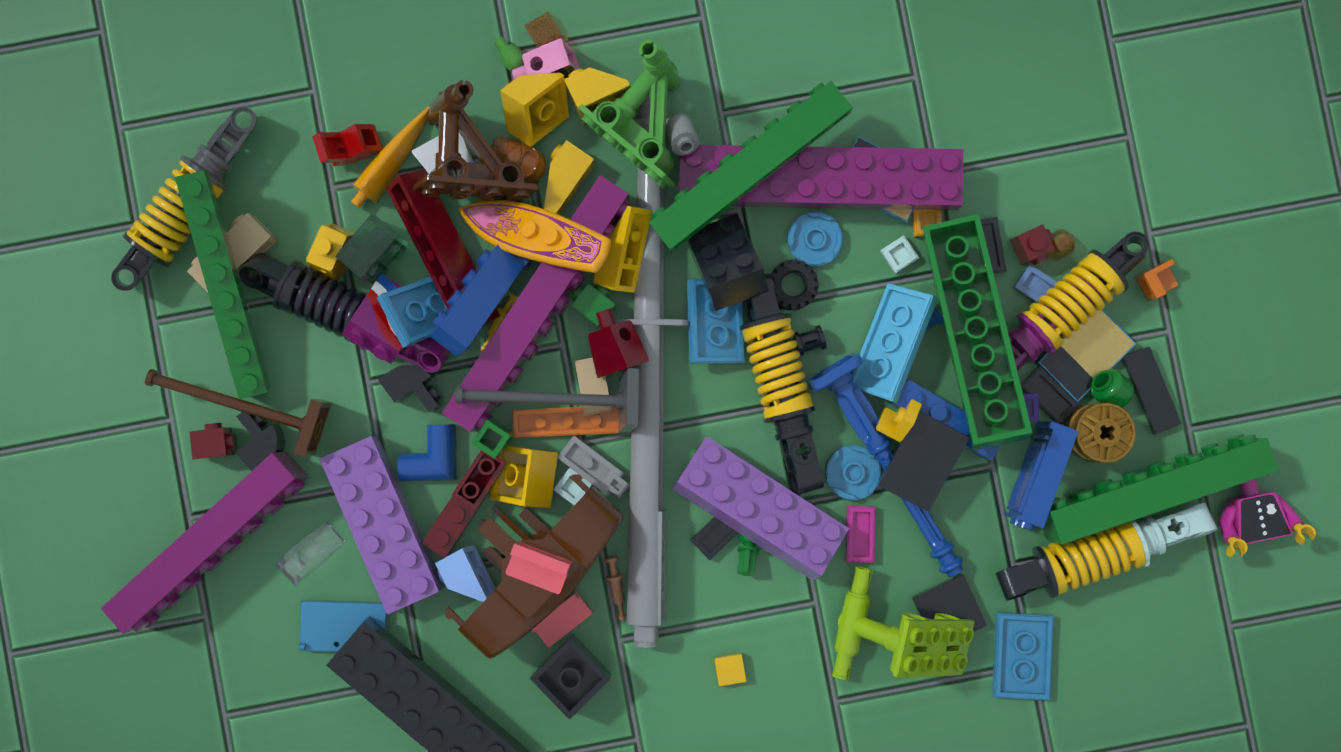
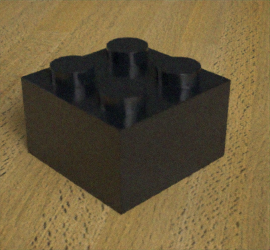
[530,634,612,720]

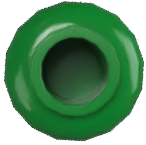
[1090,369,1134,408]

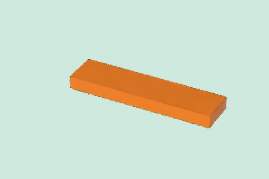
[512,406,619,438]

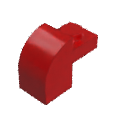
[312,124,382,166]

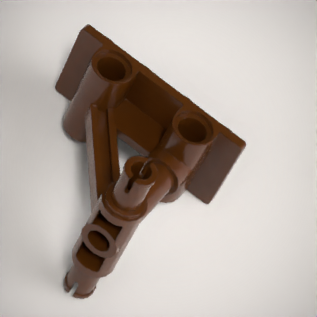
[414,80,538,202]

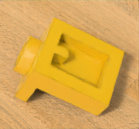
[876,399,922,443]

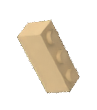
[187,213,278,292]

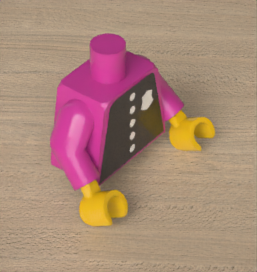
[1218,478,1316,557]

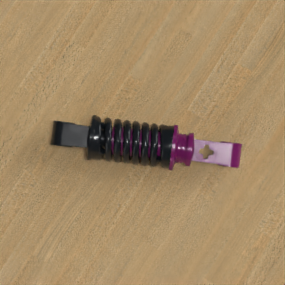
[239,253,451,373]

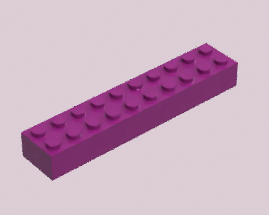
[679,145,964,210]
[442,175,631,432]

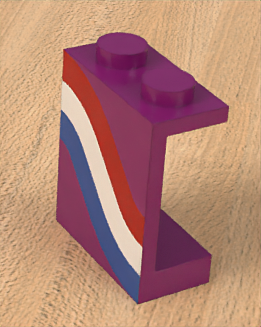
[342,274,402,364]

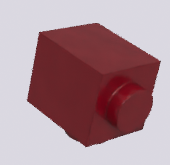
[1010,224,1055,266]
[189,423,237,460]

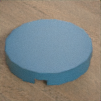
[788,211,843,267]
[825,445,882,501]

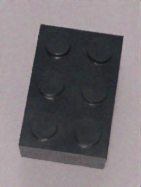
[687,214,769,311]

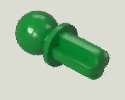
[737,533,760,576]

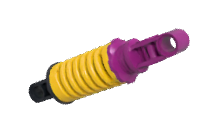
[1008,231,1149,371]

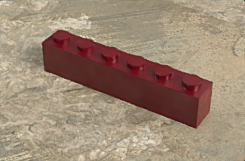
[385,168,500,328]

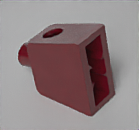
[588,308,649,378]

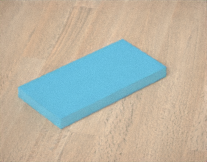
[852,283,938,403]

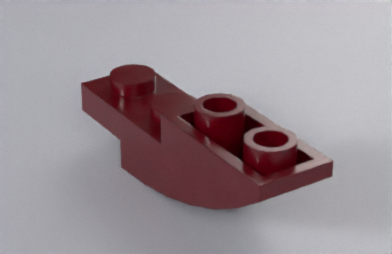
[422,450,506,558]

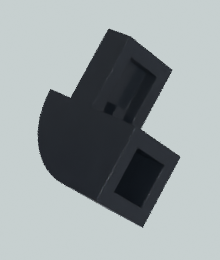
[378,365,442,412]
[236,412,285,471]

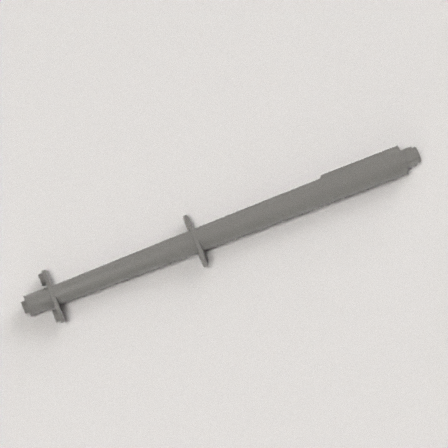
[616,93,689,648]

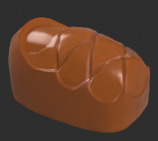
[491,136,546,184]

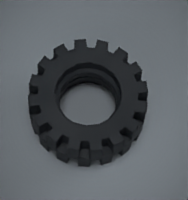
[770,259,819,310]

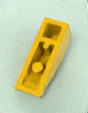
[544,140,595,215]
[593,206,653,293]

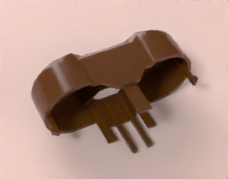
[445,474,624,659]

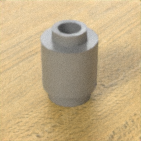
[666,114,699,155]

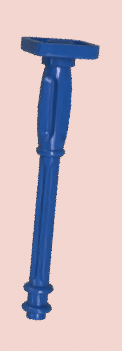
[805,353,963,577]

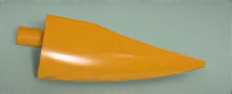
[351,106,430,209]

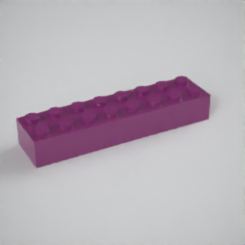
[100,452,309,634]

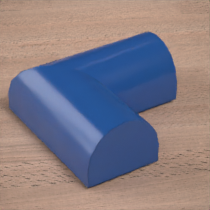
[397,424,457,481]

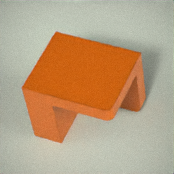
[1135,259,1178,301]

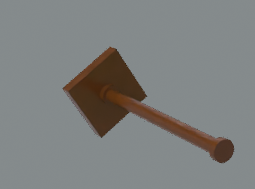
[145,369,332,457]

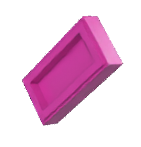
[845,505,876,563]

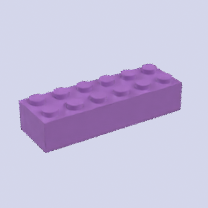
[320,436,444,614]
[672,436,849,581]

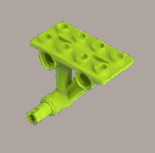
[832,566,974,680]

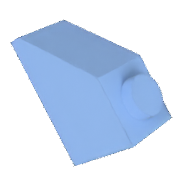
[435,545,496,602]

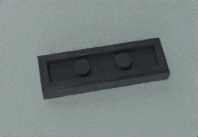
[1122,346,1182,434]

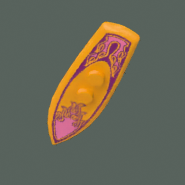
[459,200,611,273]

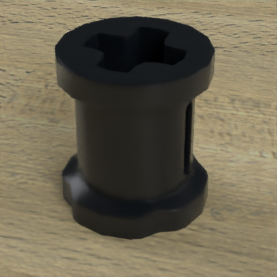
[793,325,827,356]

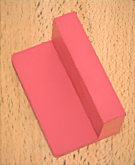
[506,541,572,594]
[531,590,593,648]

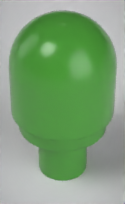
[494,36,524,72]

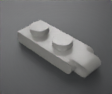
[557,435,630,498]

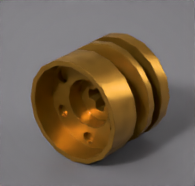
[1064,403,1136,463]

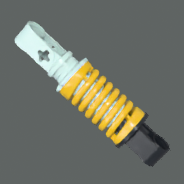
[995,503,1218,601]

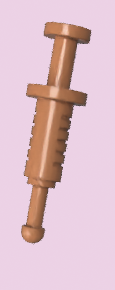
[604,555,625,621]

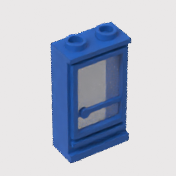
[1003,421,1078,531]

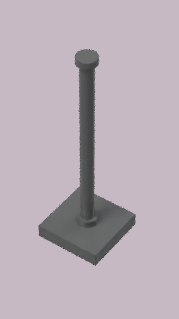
[456,368,639,434]

